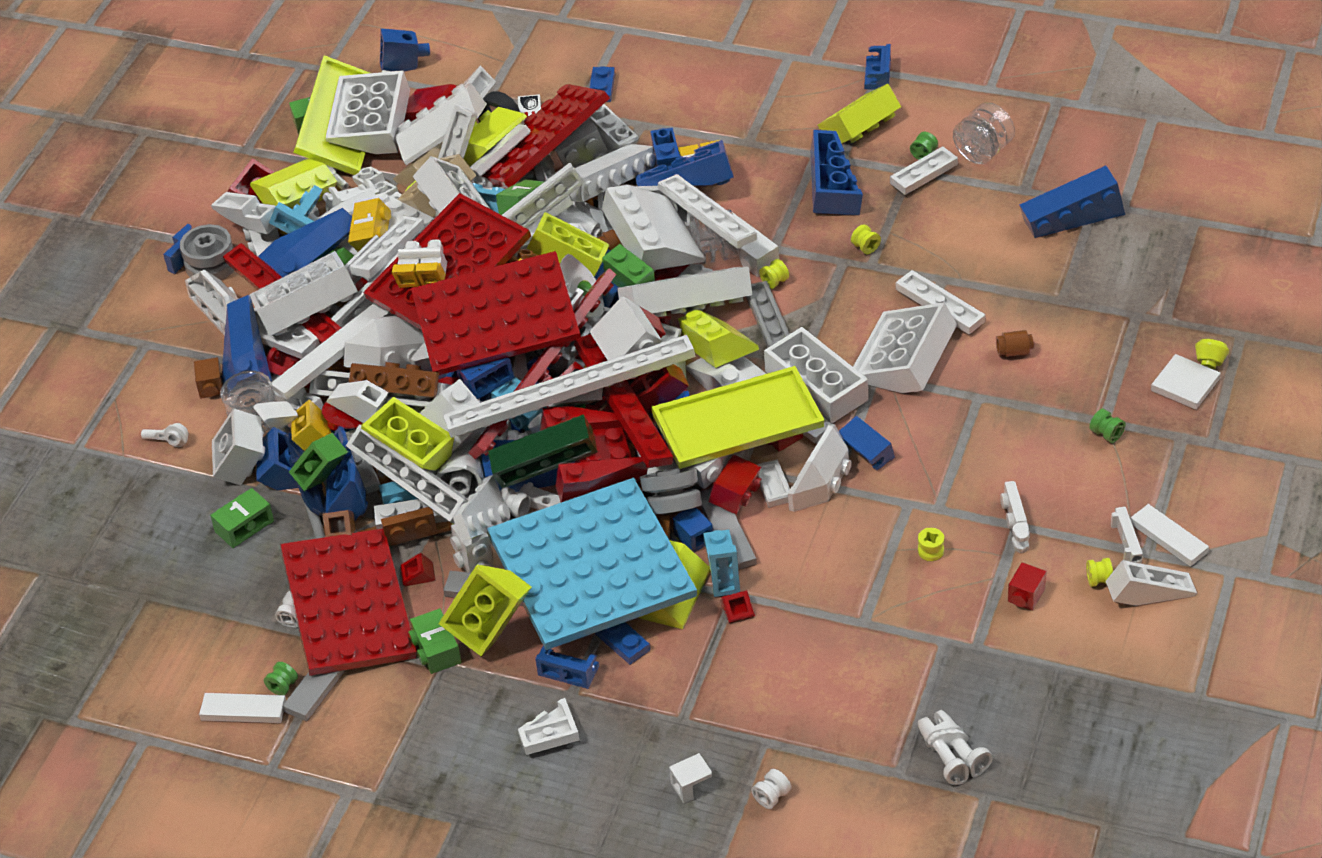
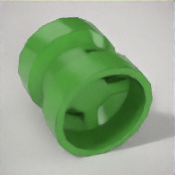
[1089,408,1126,443]

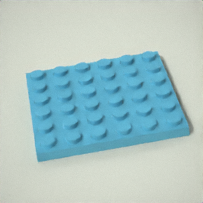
[487,478,697,650]

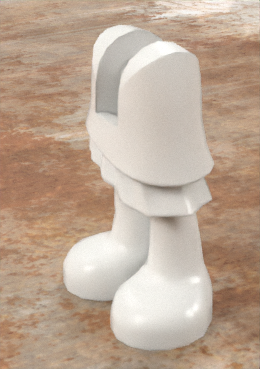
[917,710,993,785]

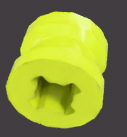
[851,224,881,254]
[759,259,789,289]
[918,527,944,561]
[1086,558,1113,587]

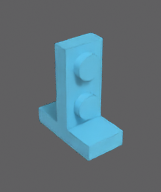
[269,185,323,234]
[703,530,740,597]

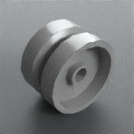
[180,224,234,280]
[640,467,702,514]

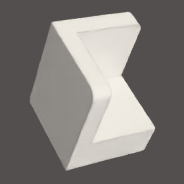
[669,753,712,803]

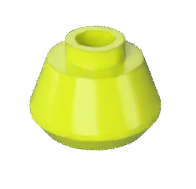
[1195,339,1230,369]

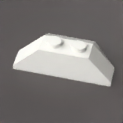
[185,270,238,336]
[344,316,425,369]
[788,423,851,512]

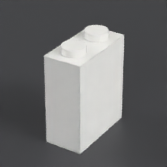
[589,296,662,361]

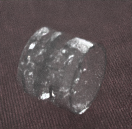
[953,102,1015,164]
[689,209,740,265]
[220,371,277,434]

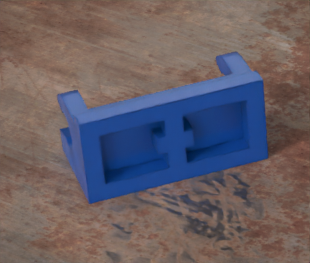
[864,44,891,90]
[839,416,895,470]
[535,646,599,689]

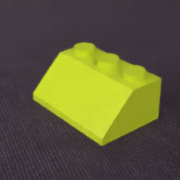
[817,83,901,143]
[463,107,527,167]
[250,159,338,209]
[526,212,609,283]
[678,310,759,368]
[361,397,455,471]
[638,540,710,629]
[438,565,532,656]

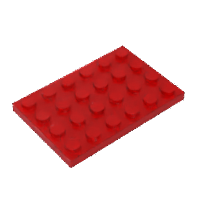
[482,84,610,189]
[363,193,531,330]
[411,251,581,375]
[280,528,417,676]

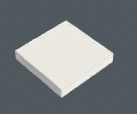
[1151,354,1221,410]

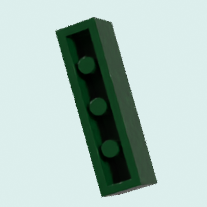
[488,414,598,489]

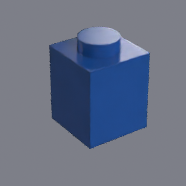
[673,507,713,552]

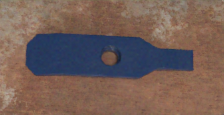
[284,433,326,516]

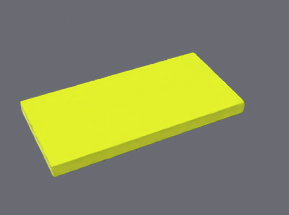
[293,55,370,175]
[652,366,825,469]

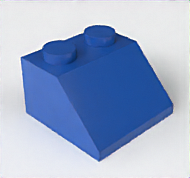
[256,427,298,491]

